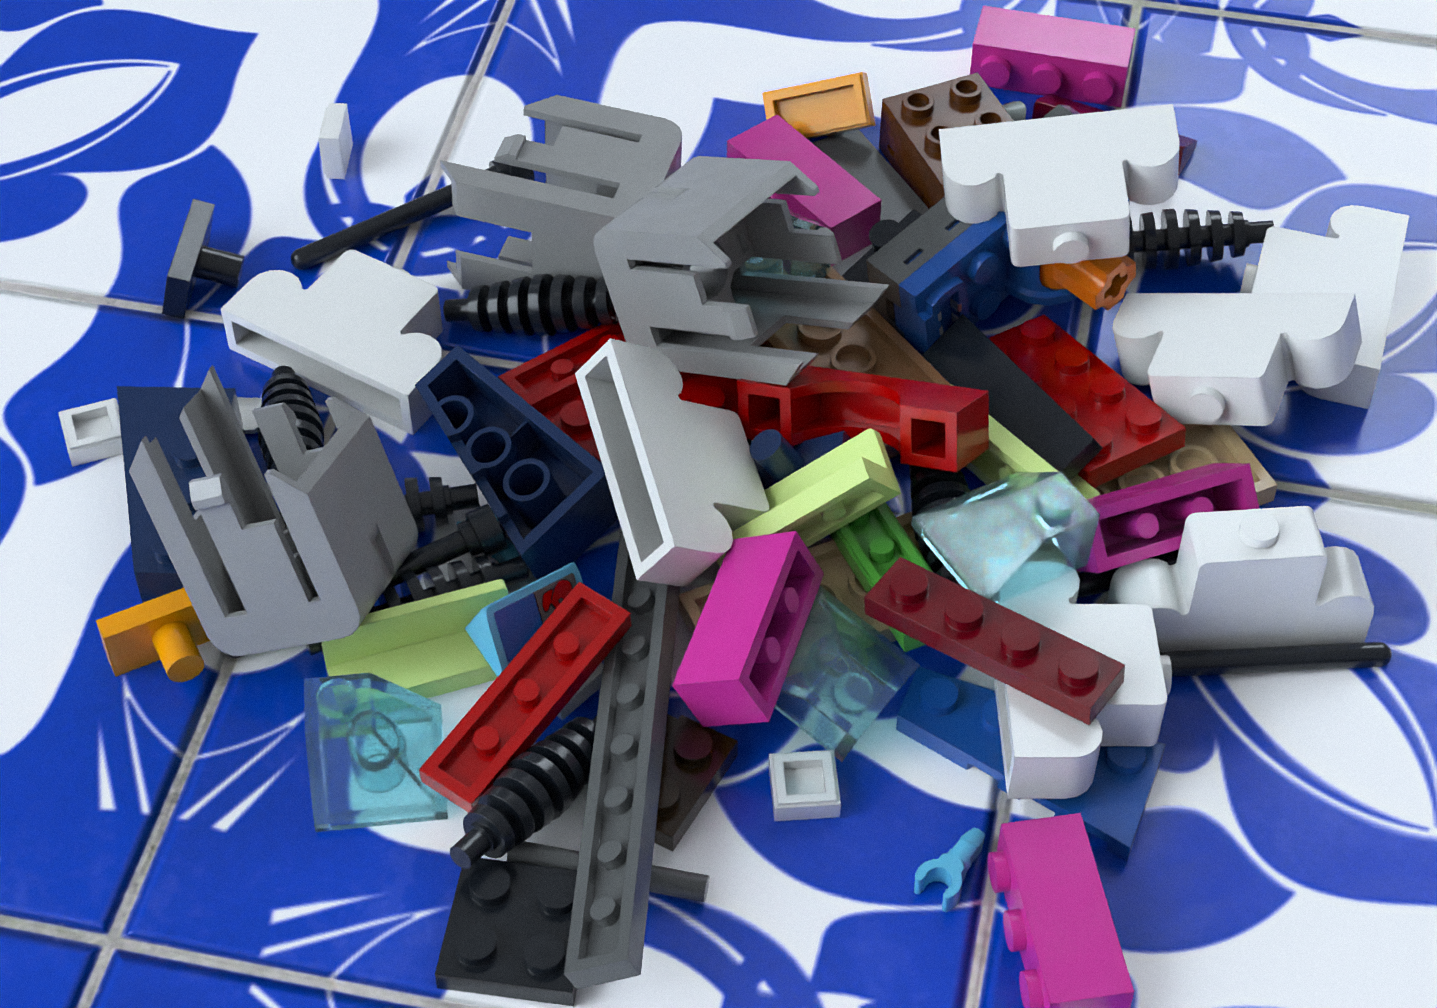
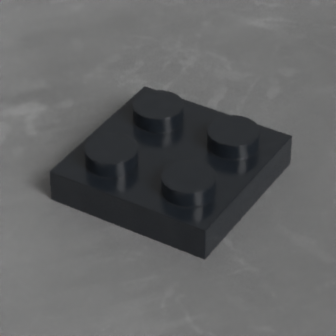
[435,858,577,1007]

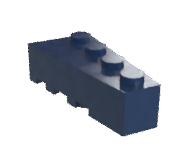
[415,345,618,580]
[117,386,245,603]

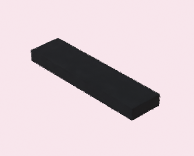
[922,314,1103,486]

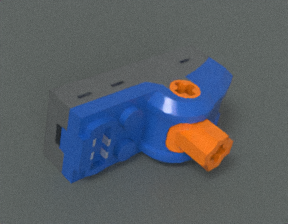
[866,104,1136,355]

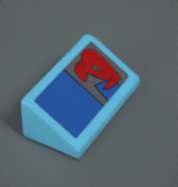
[465,562,583,677]

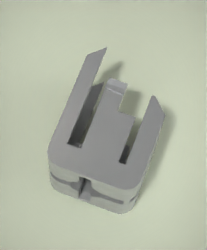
[440,95,682,290]
[593,156,889,386]
[129,365,418,656]

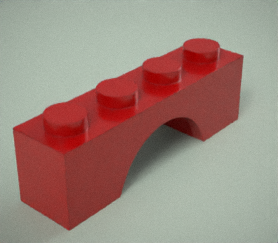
[737,365,989,472]

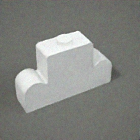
[939,104,1179,267]
[1240,205,1409,409]
[221,250,443,435]
[1112,293,1362,426]
[575,338,769,586]
[1107,506,1374,652]
[985,556,1172,799]

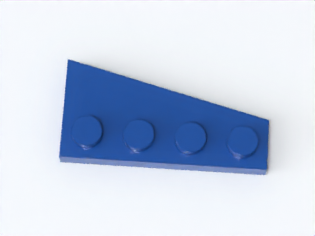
[896,667,1166,862]

